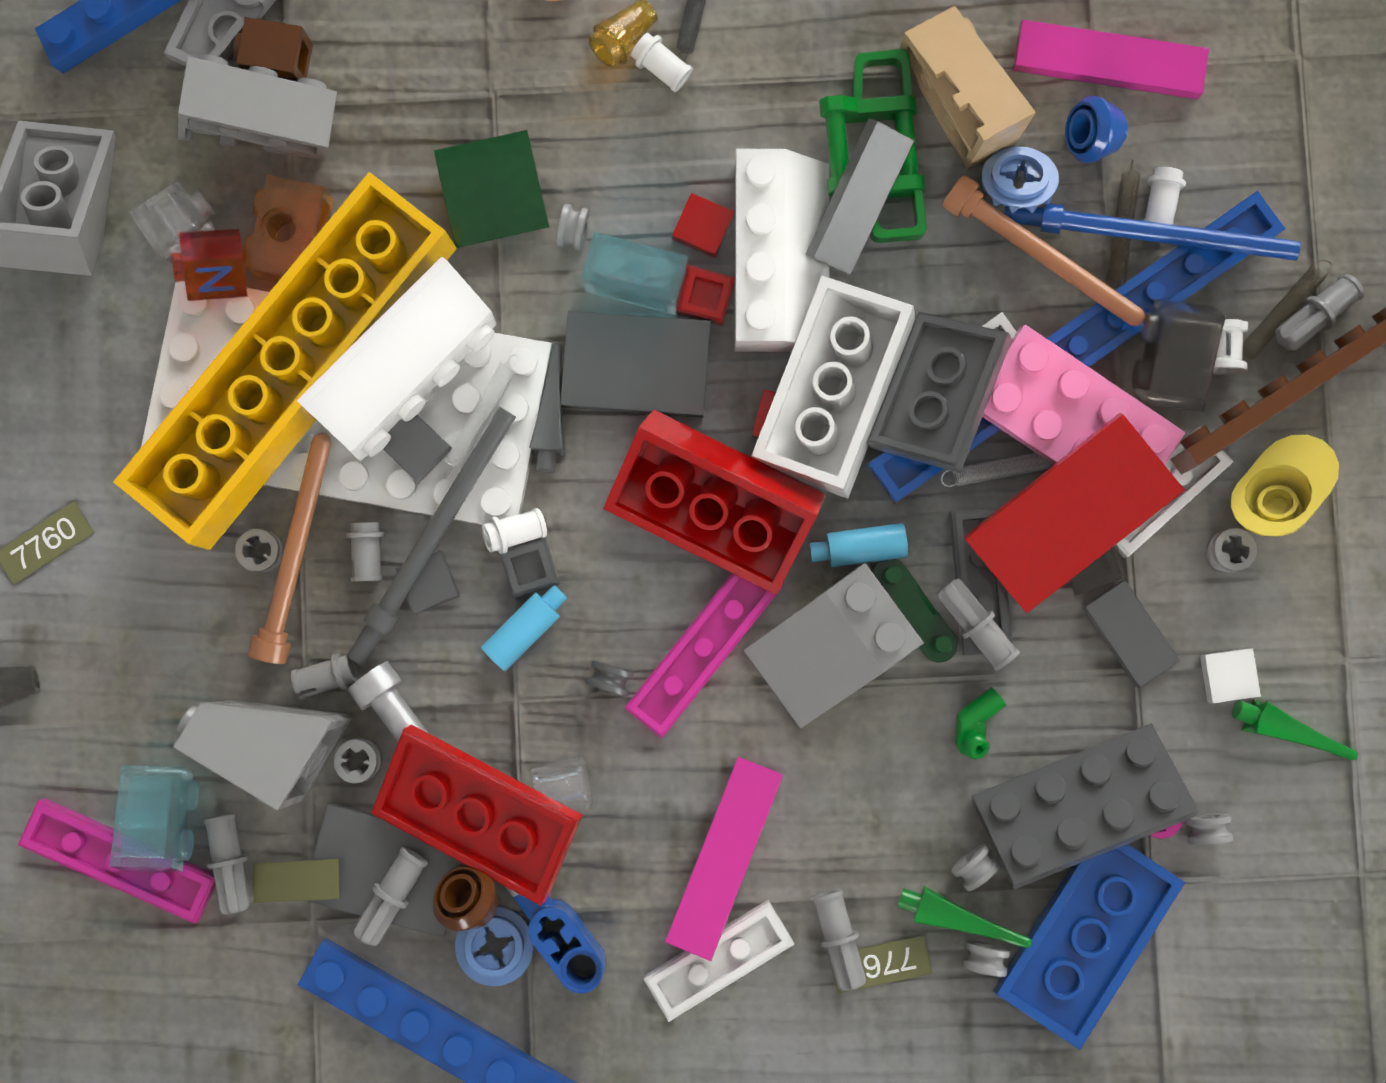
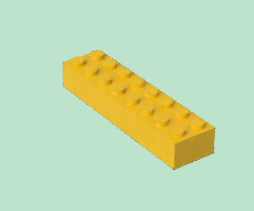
[113,172,457,550]

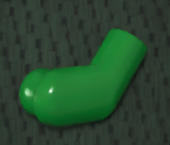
[955,687,1006,760]

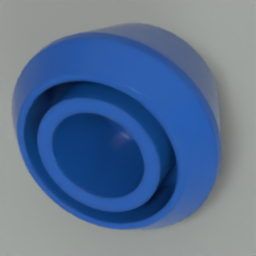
[1065,96,1128,163]

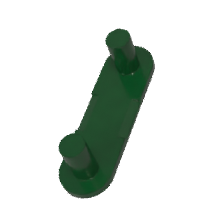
[872,559,958,663]

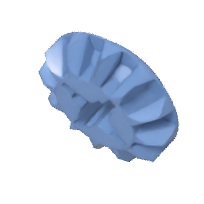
[981,146,1059,214]
[455,905,534,986]

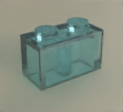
[581,232,688,315]
[110,765,199,872]

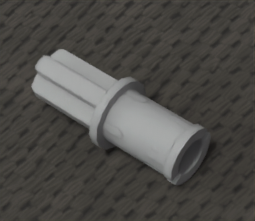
[1275,274,1364,351]
[938,579,1020,671]
[204,813,250,914]
[353,847,428,946]
[812,888,866,991]

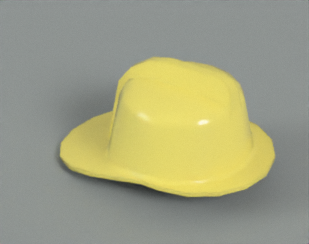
[1231,435,1339,537]

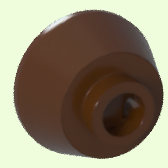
[433,864,498,931]

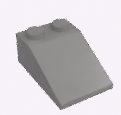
[0,120,116,276]
[744,563,924,729]

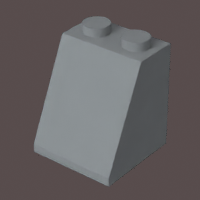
[173,700,353,811]

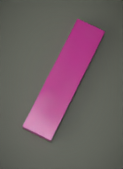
[1013,20,1209,99]
[625,573,782,738]
[665,757,784,961]
[18,798,216,924]

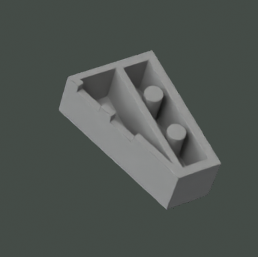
[178,54,337,160]

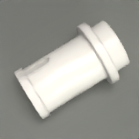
[631,33,693,92]
[1143,167,1186,225]
[482,508,547,554]

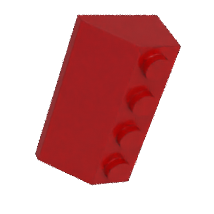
[603,409,826,595]

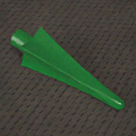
[1232,699,1358,760]
[897,886,1032,948]

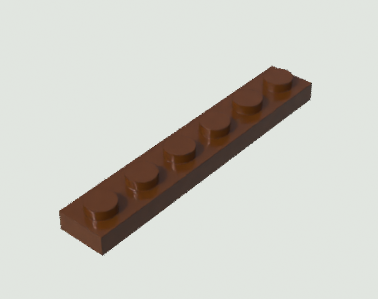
[1170,307,1386,475]

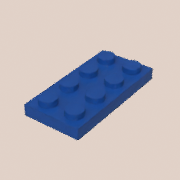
[993,844,1186,1050]

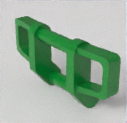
[819,49,927,243]

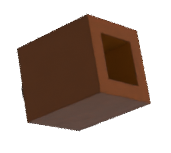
[233,17,313,82]

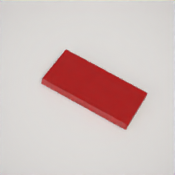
[964,413,1185,614]
[371,724,583,906]

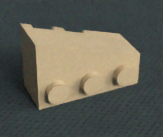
[899,6,1036,171]

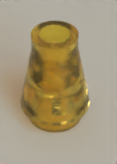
[588,0,658,68]

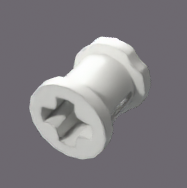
[1202,319,1248,375]

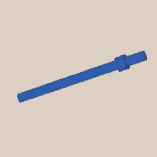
[1004,203,1301,261]

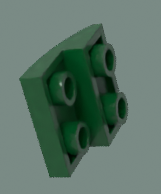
[434,130,549,248]

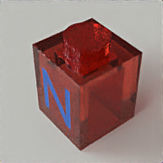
[171,229,248,301]

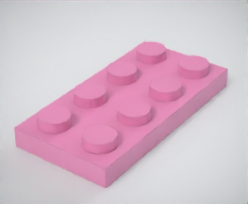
[982,324,1186,465]

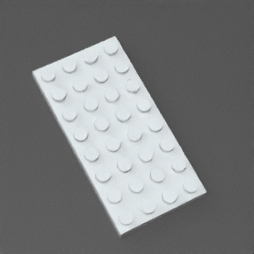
[141,275,552,525]

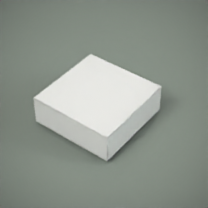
[1200,648,1261,703]

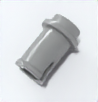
[345,522,385,581]
[291,652,358,700]

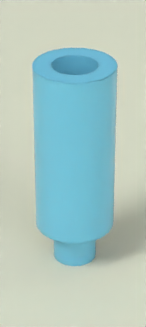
[809,523,908,568]
[481,585,568,671]

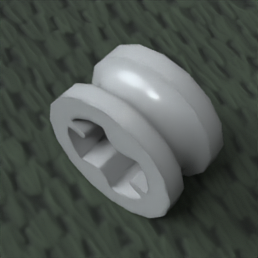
[557,204,590,251]
[1206,528,1257,573]
[235,529,284,573]
[334,738,382,783]
[1185,814,1234,845]
[951,843,1001,892]
[962,941,1011,977]

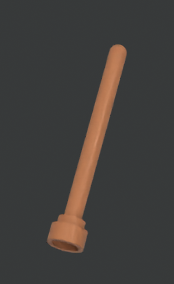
[942,175,1145,326]
[247,433,331,664]

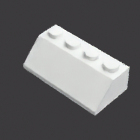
[734,149,829,352]
[297,257,497,461]
[752,276,916,499]

